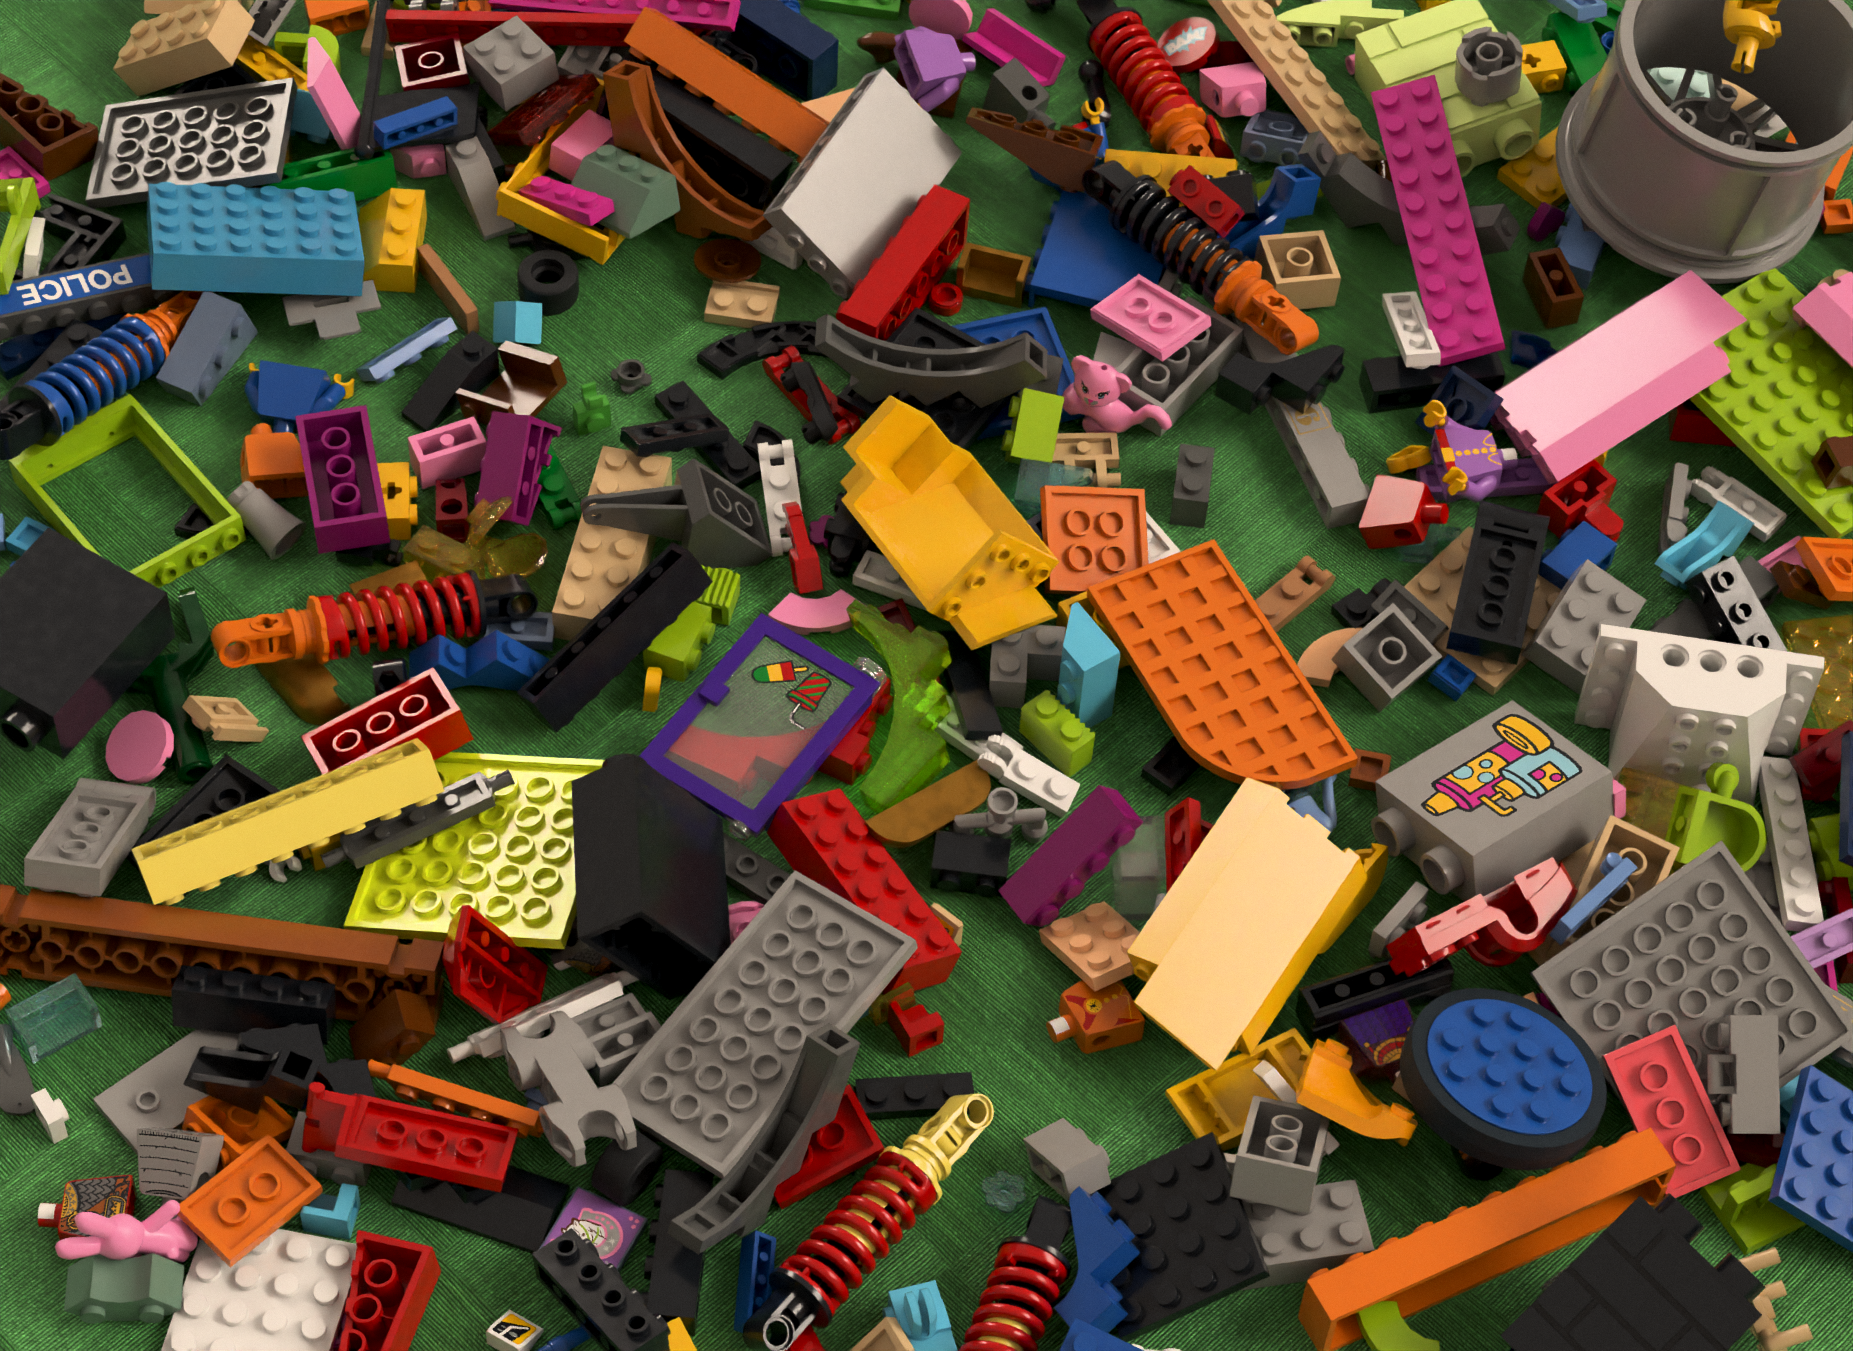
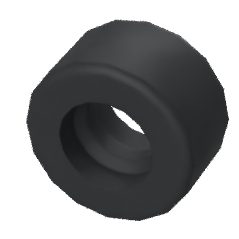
[517,250,579,315]
[591,1130,663,1207]

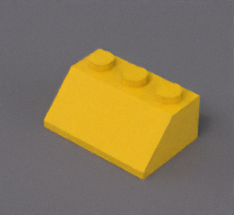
[358,188,427,293]

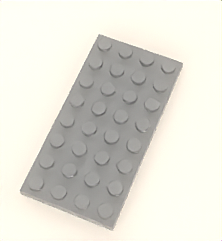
[612,870,918,1179]

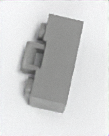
[1707,1015,1780,1134]

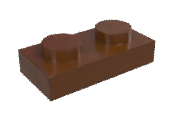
[1770,561,1836,610]

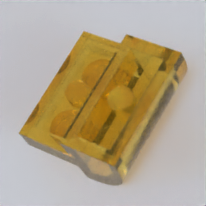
[1618,767,1693,840]

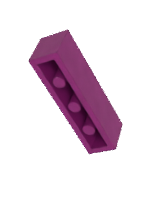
[998,785,1143,927]

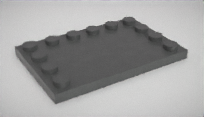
[85,77,298,209]

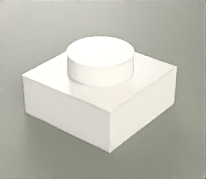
[31,1088,70,1144]

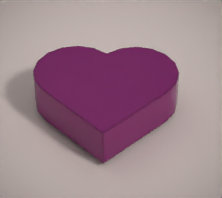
[1527,201,1565,242]

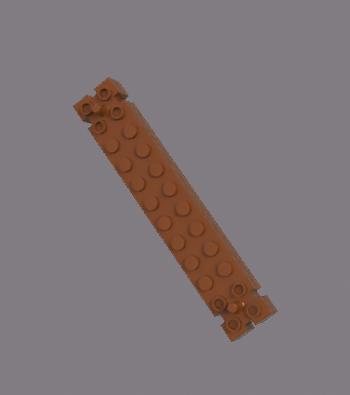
[0,884,444,1029]

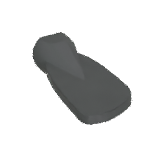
[0,1024,35,1116]

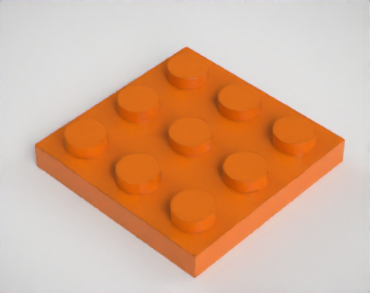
[1040,485,1149,594]

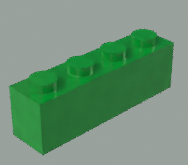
[1542,12,1607,97]
[257,148,397,201]

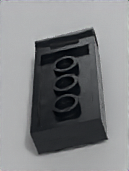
[1446,501,1550,665]

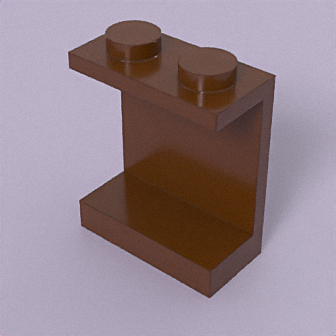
[455,341,568,425]

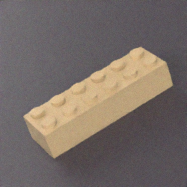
[552,446,672,640]

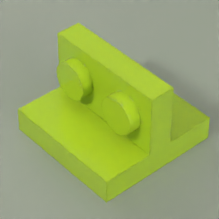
[1700,1163,1807,1255]

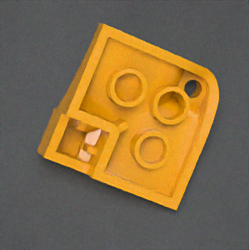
[1296,1038,1418,1147]

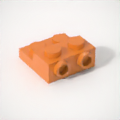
[182,1095,295,1171]

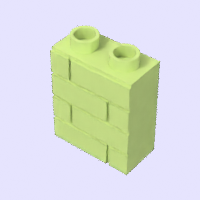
[1355,0,1542,178]

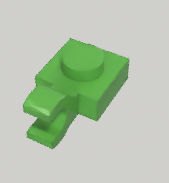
[572,381,611,436]

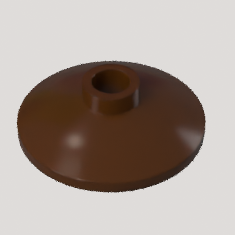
[694,238,761,283]

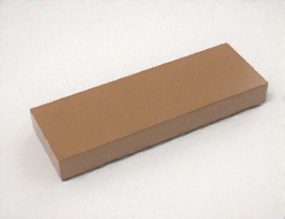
[417,243,479,335]

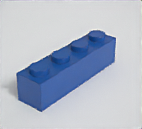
[373,96,458,150]
[734,1230,776,1333]

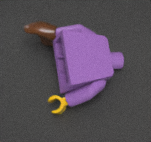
[856,26,976,112]

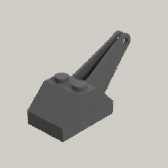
[580,458,773,569]

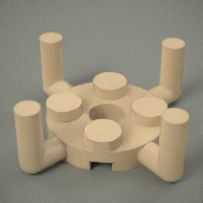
[1739,1247,1813,1351]

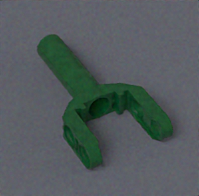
[126,587,214,784]

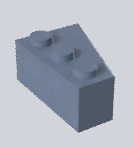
[156,291,258,406]

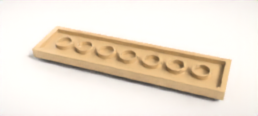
[1207,0,1387,169]

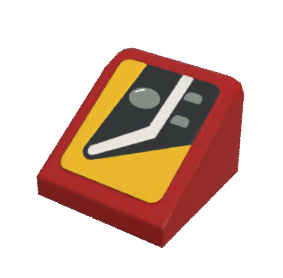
[1205,115,1235,159]

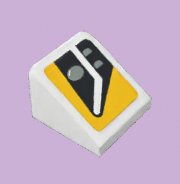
[486,1310,544,1351]

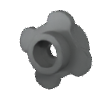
[611,359,652,394]

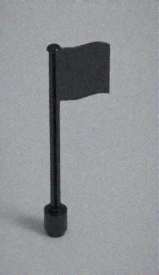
[354,0,480,160]

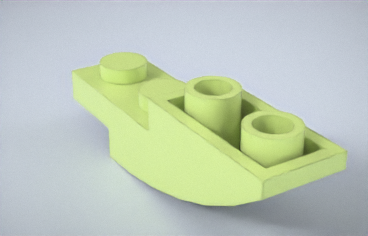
[1276,0,1404,47]

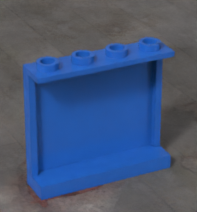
[1024,190,1166,308]

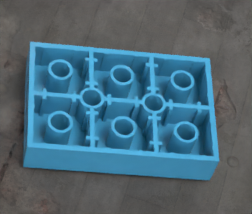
[147,182,365,296]

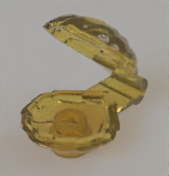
[459,496,548,579]

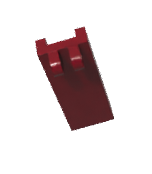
[1817,877,1853,983]

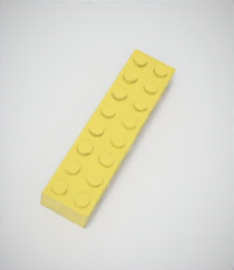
[131,738,445,906]

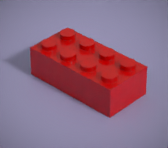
[301,667,474,775]

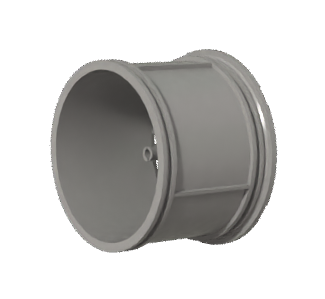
[1555,0,1853,284]

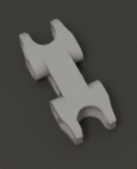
[500,1011,637,1167]

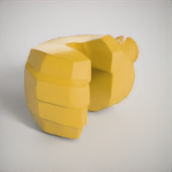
[1723,0,1782,74]

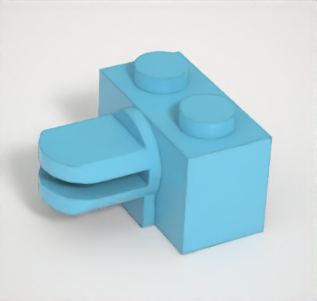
[882,1280,958,1351]

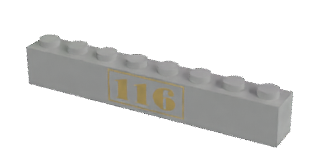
[1225,312,1371,529]

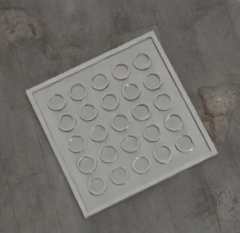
[1529,840,1853,1128]

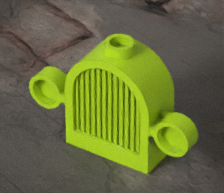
[1665,762,1767,872]

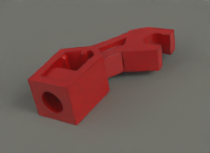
[782,501,823,594]

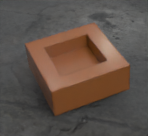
[1348,748,1392,792]

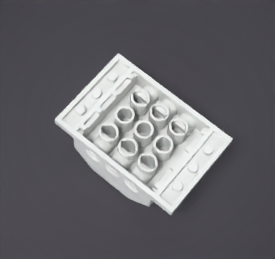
[1574,624,1824,807]

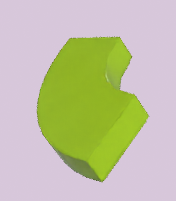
[1356,1301,1440,1351]

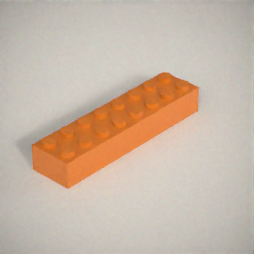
[624,7,830,163]

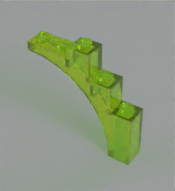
[846,599,952,814]

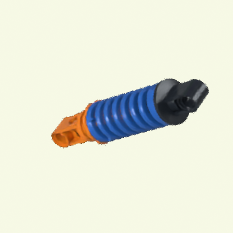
[0,291,214,460]

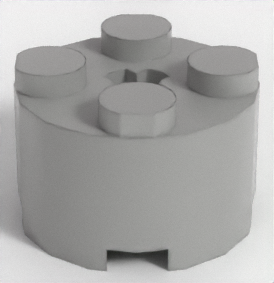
[1455,27,1523,107]

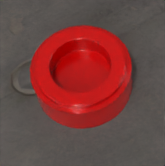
[929,283,963,316]

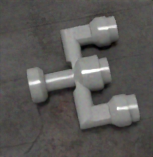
[948,787,1048,843]

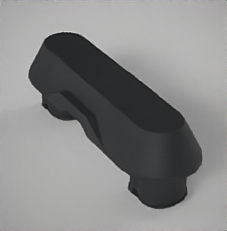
[780,362,838,445]

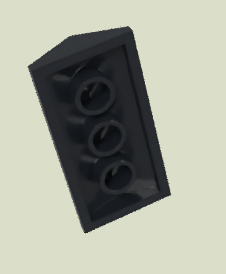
[126,754,280,897]
[391,1165,570,1254]

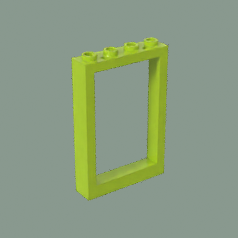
[8,394,246,588]

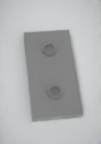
[93,1029,239,1156]

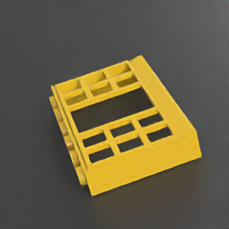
[495,78,638,265]

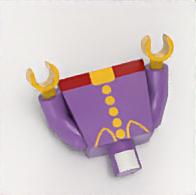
[1423,400,1518,503]

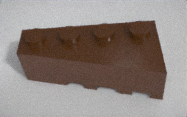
[0,73,98,181]

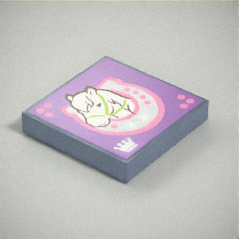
[539,1186,648,1273]

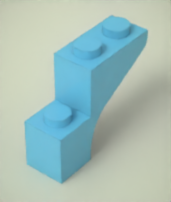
[1654,501,1755,590]

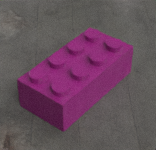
[295,405,390,554]

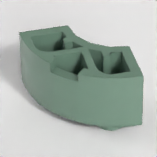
[64,1253,184,1324]

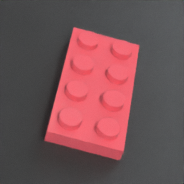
[1602,1025,1741,1198]

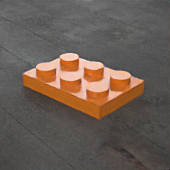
[1794,536,1853,601]
[177,1133,322,1268]

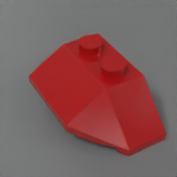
[442,905,548,1024]

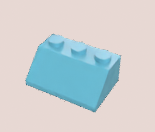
[1057,602,1121,728]

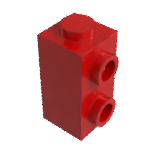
[1167,165,1245,238]

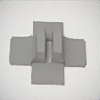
[282,280,381,340]

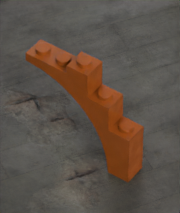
[603,60,773,241]

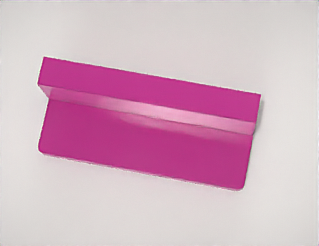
[962,8,1066,87]

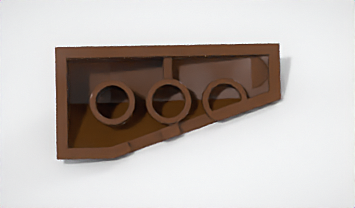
[965,107,1104,193]

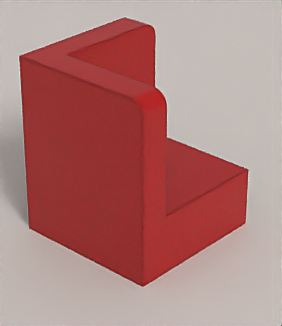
[887,1000,945,1057]

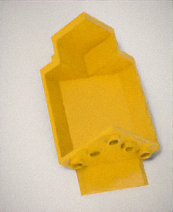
[840,395,1059,650]

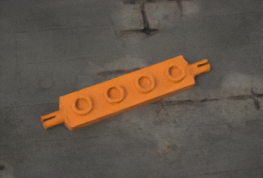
[368,1059,544,1139]

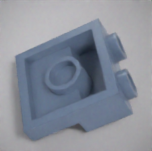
[1240,109,1309,166]

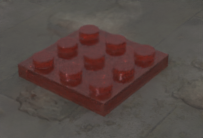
[487,74,601,146]

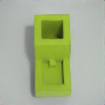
[274,25,341,75]

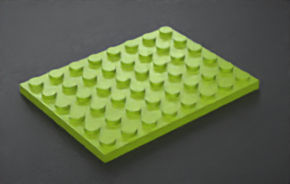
[1689,268,1853,539]

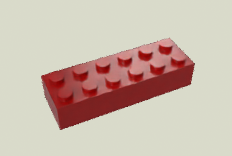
[836,184,970,341]
[767,788,962,999]

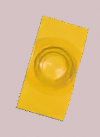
[1165,1027,1311,1151]

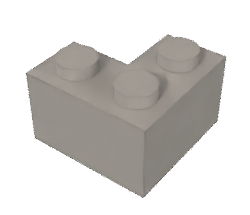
[988,625,1065,708]

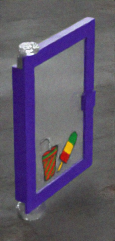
[639,613,887,841]

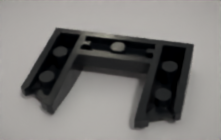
[13,193,127,281]

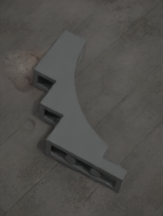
[1298,131,1520,256]

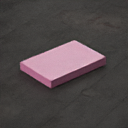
[1090,274,1212,362]

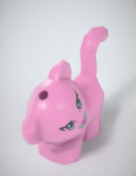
[1062,355,1172,433]

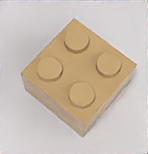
[1254,230,1341,309]

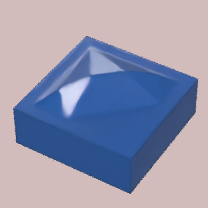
[1427,653,1476,702]

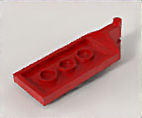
[301,1082,519,1193]

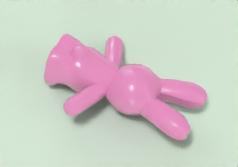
[55,1200,198,1263]

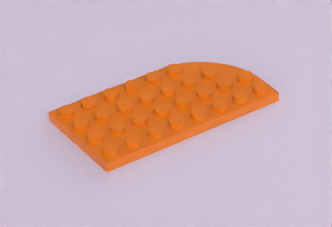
[1086,539,1358,790]

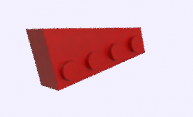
[339,1230,441,1351]

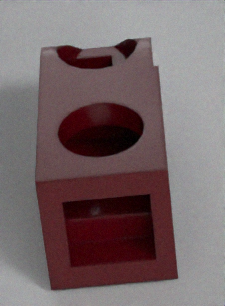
[436,478,470,545]

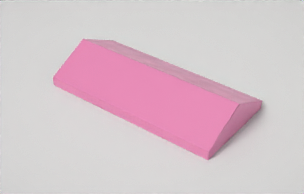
[307,37,361,151]

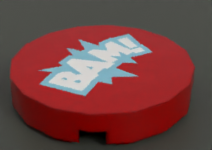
[1157,17,1220,74]

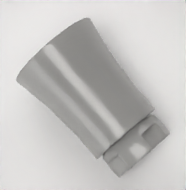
[227,481,306,560]

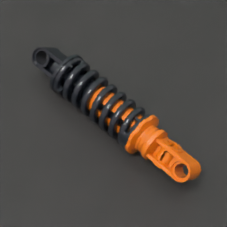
[1082,160,1319,355]

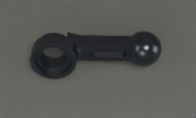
[1078,59,1112,129]

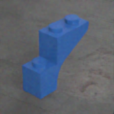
[1217,164,1321,259]
[409,630,549,691]
[1054,1186,1140,1333]

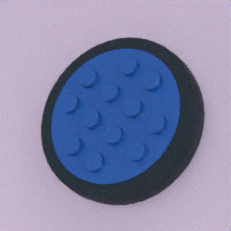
[1400,988,1607,1170]

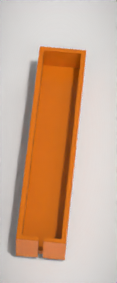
[1298,1127,1676,1351]

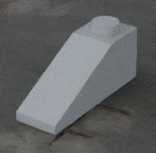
[445,136,516,241]

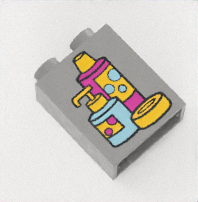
[1371,700,1614,902]

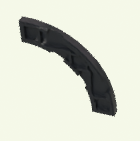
[697,321,829,380]

